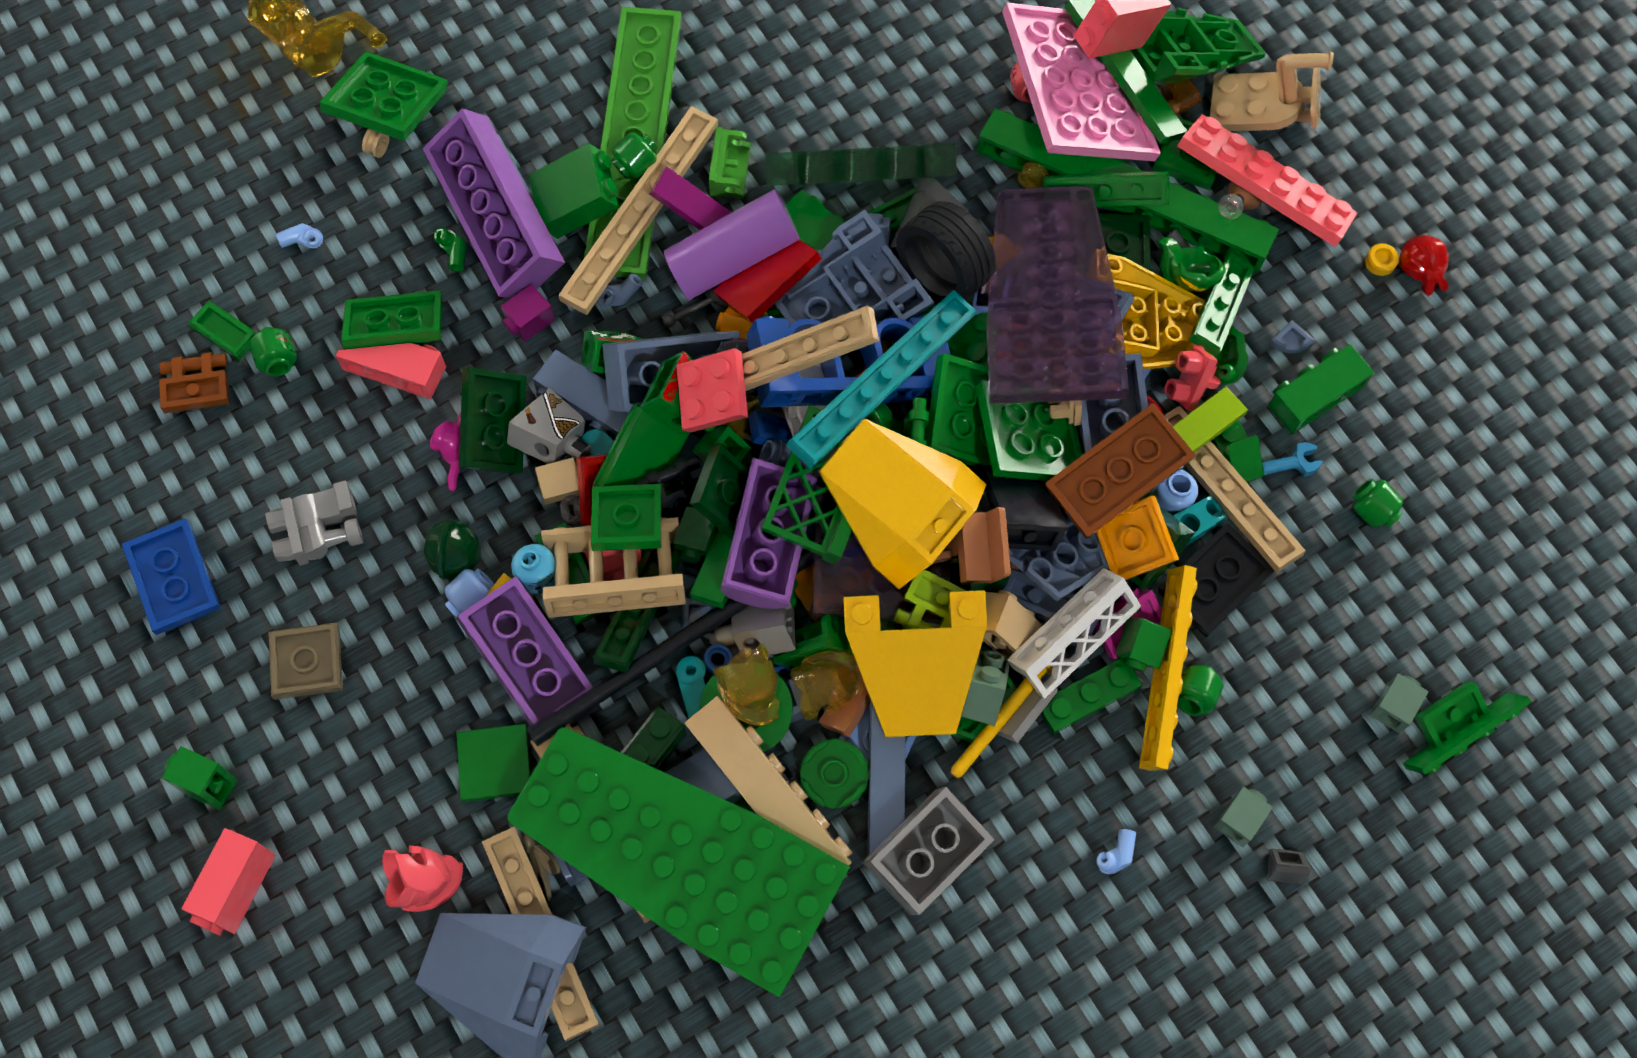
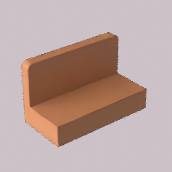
[956,507,1011,583]

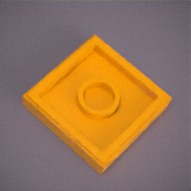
[1096,496,1179,581]

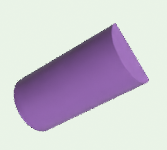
[664,189,800,300]
[721,458,818,609]

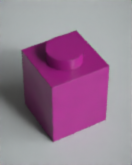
[501,284,555,342]

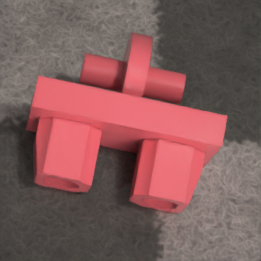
[1163,344,1221,411]

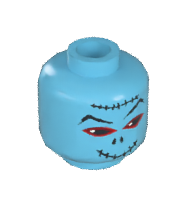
[511,544,555,594]

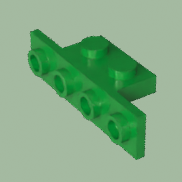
[1403,681,1532,775]

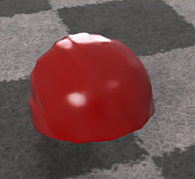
[1399,235,1449,296]

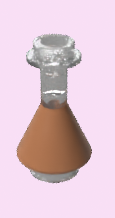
[1218,181,1262,219]

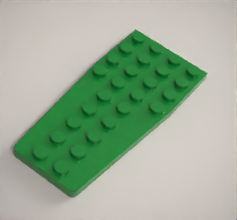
[508,727,850,998]

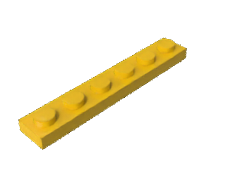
[1139,565,1197,771]

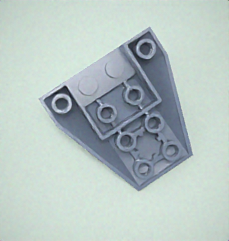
[415,913,587,1058]

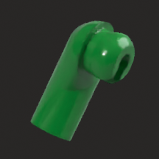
[434,228,466,272]

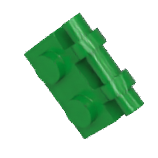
[901,398,929,446]

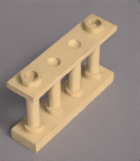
[541,517,686,618]

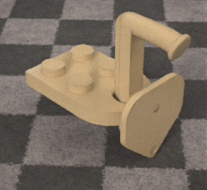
[1210,52,1334,131]

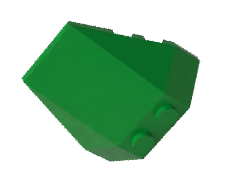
[1130,8,1266,85]

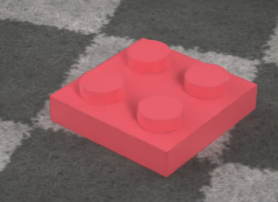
[677,348,748,433]

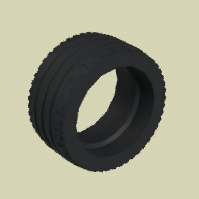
[896,201,996,303]

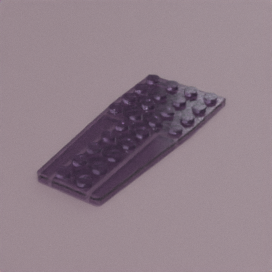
[987,186,1129,404]

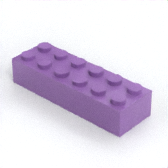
[423,108,565,299]

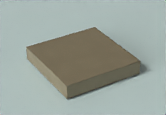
[268,623,343,700]

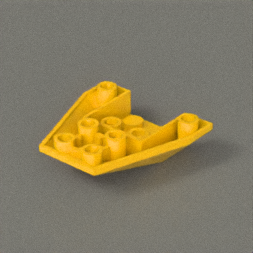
[1081,251,1214,370]
[818,419,986,589]

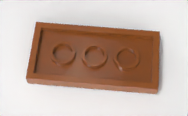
[1044,403,1196,539]

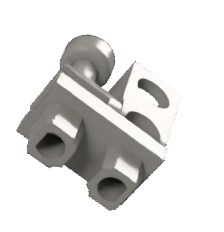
[265,480,364,566]

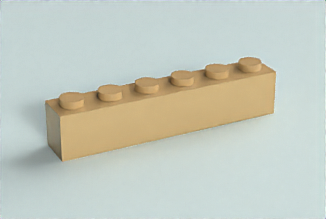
[684,696,853,866]

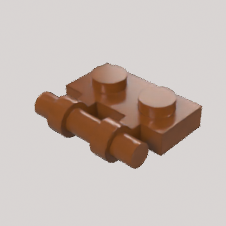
[159,352,230,414]

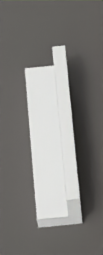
[1007,568,1141,699]

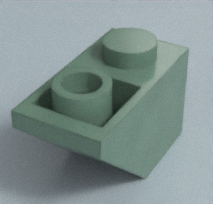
[961,650,1010,726]

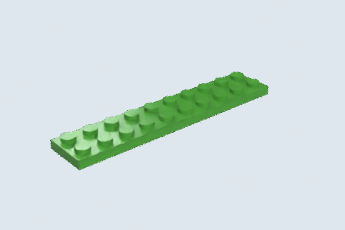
[584,6,682,280]

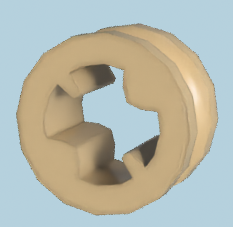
[362,129,389,158]

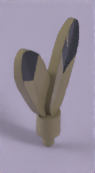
[521,832,560,901]

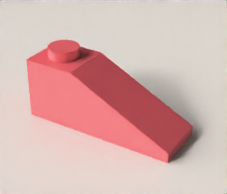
[335,343,446,400]

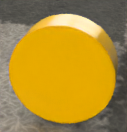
[1365,243,1399,276]

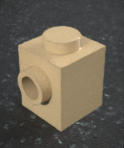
[535,457,579,505]

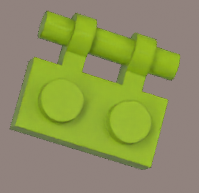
[892,570,966,630]

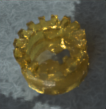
[1017,161,1049,191]

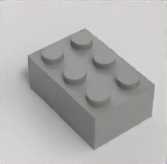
[862,787,995,915]

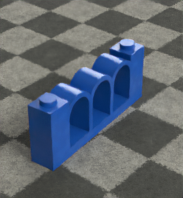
[746,315,951,407]

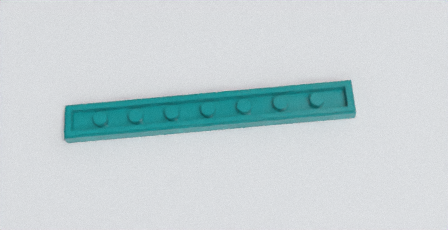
[786,290,977,469]

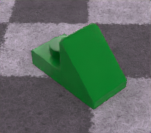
[1211,420,1264,483]

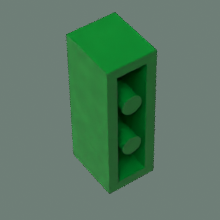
[1268,344,1375,435]

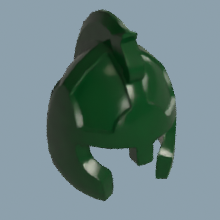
[424,520,481,581]

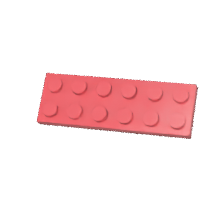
[1177,114,1357,248]

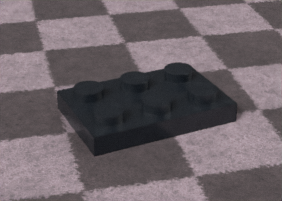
[1157,523,1275,638]

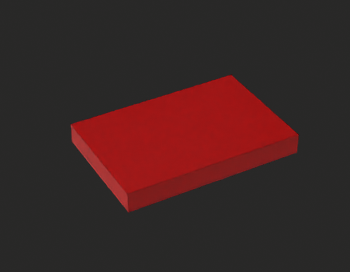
[713,240,822,324]

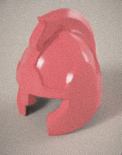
[382,845,463,912]

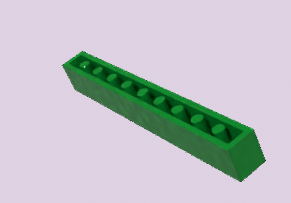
[976,108,1279,273]

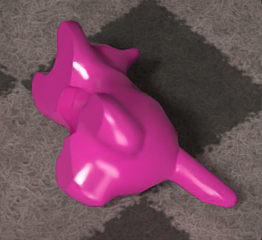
[430,413,461,492]

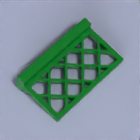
[760,405,852,565]

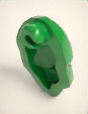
[1214,325,1248,385]

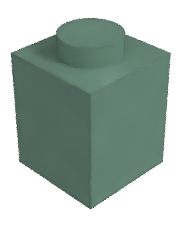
[1369,673,1429,733]
[1213,786,1273,848]

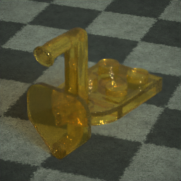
[248,0,387,77]

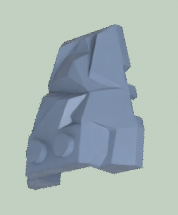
[975,490,1109,601]

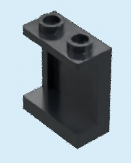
[978,465,1068,551]

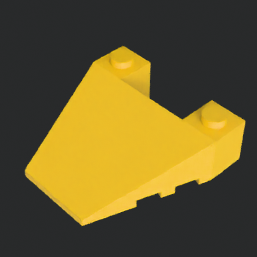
[843,590,987,737]

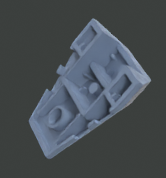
[775,210,934,326]

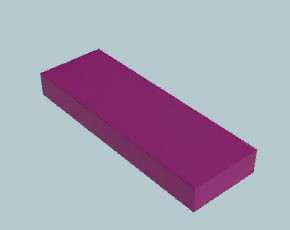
[649,166,732,230]

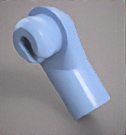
[275,223,323,249]
[1096,829,1136,874]

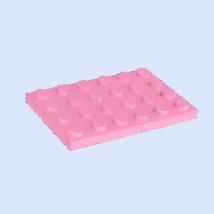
[1002,3,1161,161]

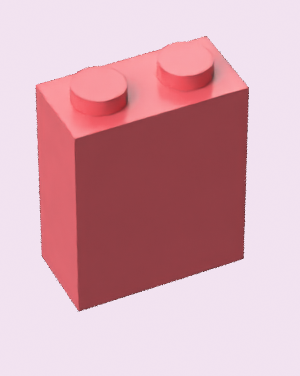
[1073,0,1171,59]
[181,828,276,936]

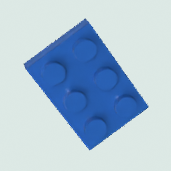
[122,518,221,635]

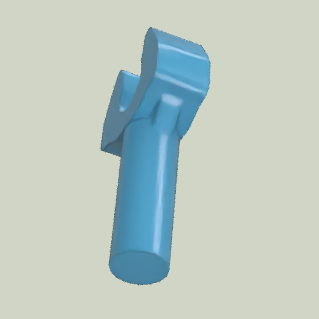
[1262,442,1323,477]

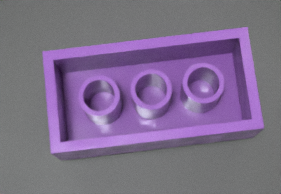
[456,576,593,726]

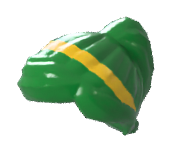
[1158,237,1226,292]

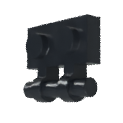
[634,455,701,525]

